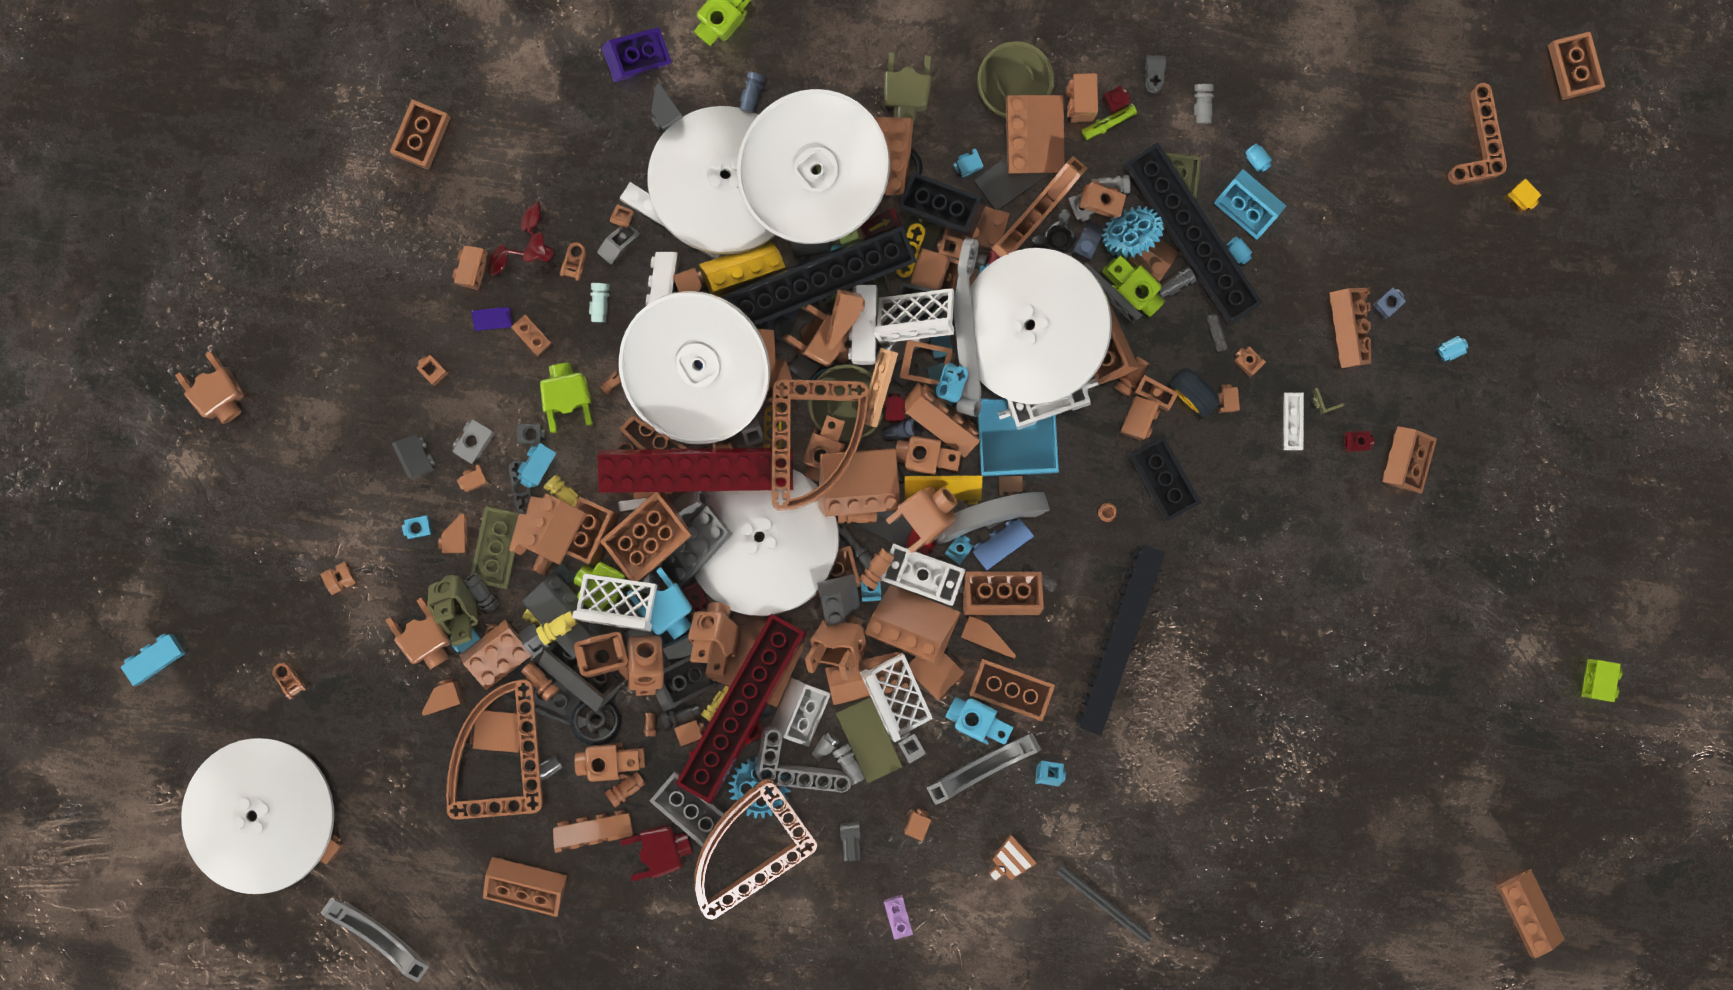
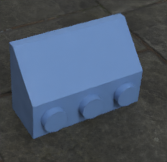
[972,518,1034,571]

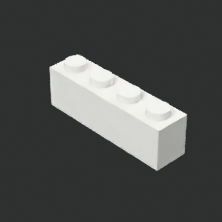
[848,285,878,365]

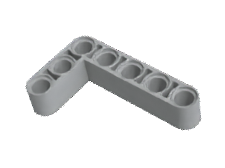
[756,725,851,792]

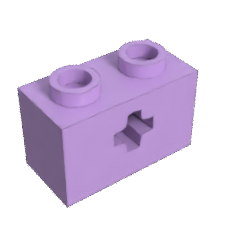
[884,895,913,940]

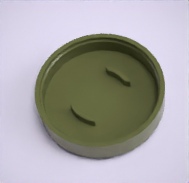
[977,41,1054,118]
[807,365,885,442]

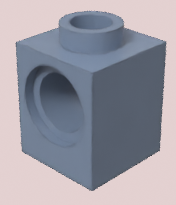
[1373,288,1406,319]

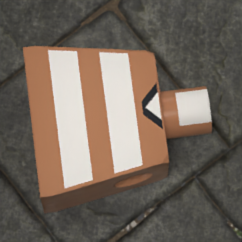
[989,834,1037,882]

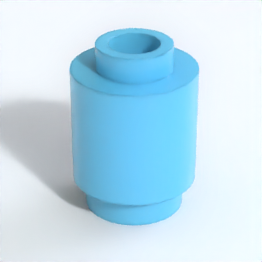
[1245,143,1272,172]
[1225,236,1253,265]
[1438,336,1468,361]

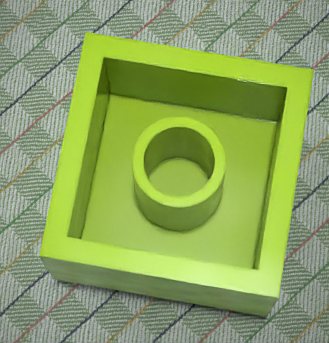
[1581,659,1622,702]

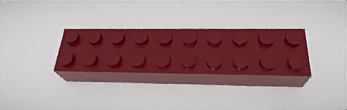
[597,447,793,493]
[675,614,807,804]

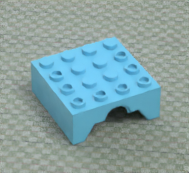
[977,398,1059,477]

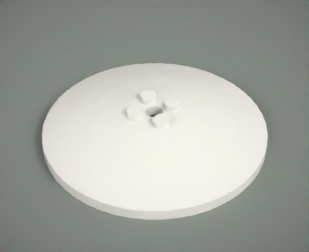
[737,89,890,244]
[648,106,777,254]
[970,248,1112,404]
[619,291,770,444]
[688,469,839,617]
[181,738,334,894]

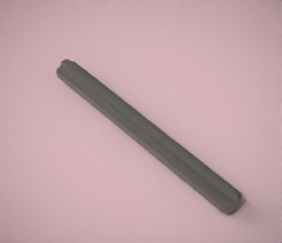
[1057,865,1152,943]

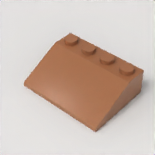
[1006,95,1065,174]
[818,448,900,517]
[600,492,692,582]
[864,584,961,665]

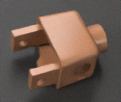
[781,304,852,367]
[175,351,244,424]
[803,415,847,481]
[896,436,963,476]
[886,486,957,554]
[385,597,451,670]
[687,602,740,676]
[805,616,867,680]
[574,632,628,677]
[626,635,664,696]
[575,742,646,782]

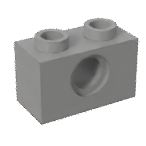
[452,420,495,465]

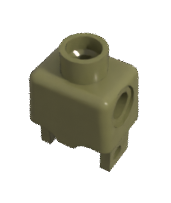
[884,52,932,122]
[427,575,478,646]

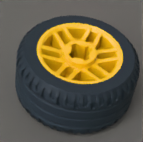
[1170,368,1220,417]

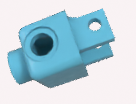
[627,567,692,640]
[945,696,1014,745]

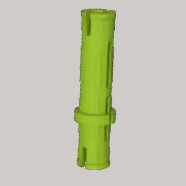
[1081,104,1137,140]

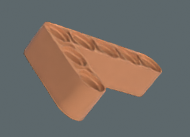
[1448,83,1507,185]

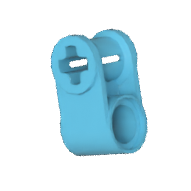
[936,363,968,402]

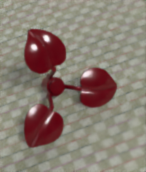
[488,201,553,277]

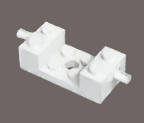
[998,378,1098,430]
[874,544,965,606]

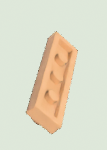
[864,348,898,427]

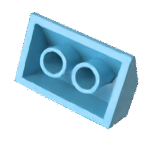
[1214,169,1286,240]

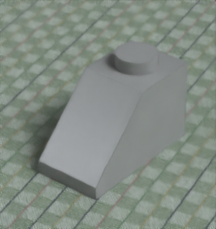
[597,224,640,265]

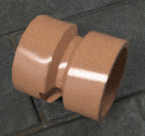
[321,561,357,595]

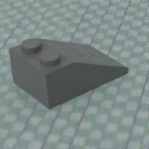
[655,653,719,711]

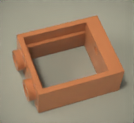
[899,340,955,385]

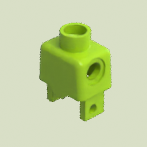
[693,0,751,46]
[1101,255,1165,317]
[540,363,594,433]
[574,562,646,612]

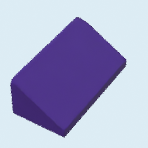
[472,307,513,331]

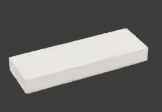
[1283,393,1304,450]

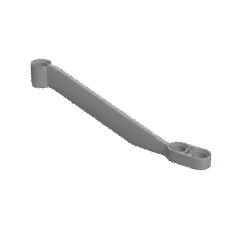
[953,238,982,417]

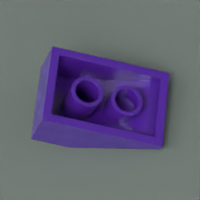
[601,27,672,83]

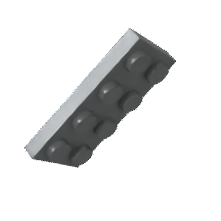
[662,506,733,588]

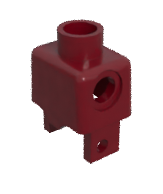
[620,824,693,882]

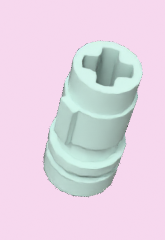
[589,283,610,323]

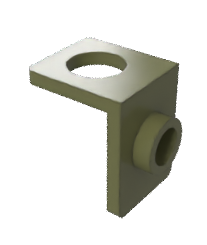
[1312,388,1344,414]

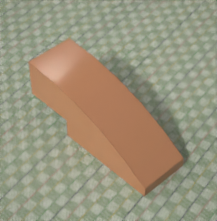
[509,496,543,555]

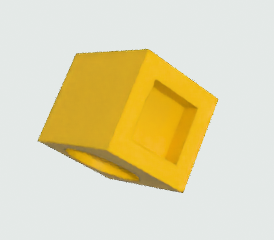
[1508,179,1541,211]

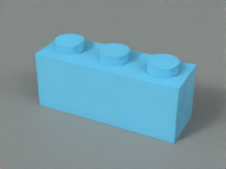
[121,633,186,686]

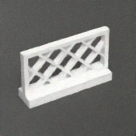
[874,288,954,343]
[572,574,657,632]
[860,653,933,742]

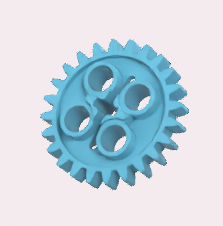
[1102,206,1164,259]
[728,756,791,818]

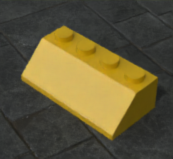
[699,240,786,297]
[904,476,982,504]

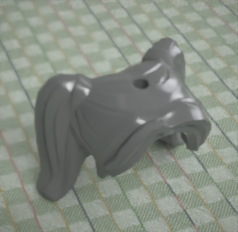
[1032,209,1077,253]

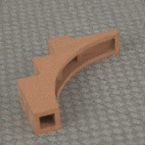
[992,156,1088,257]

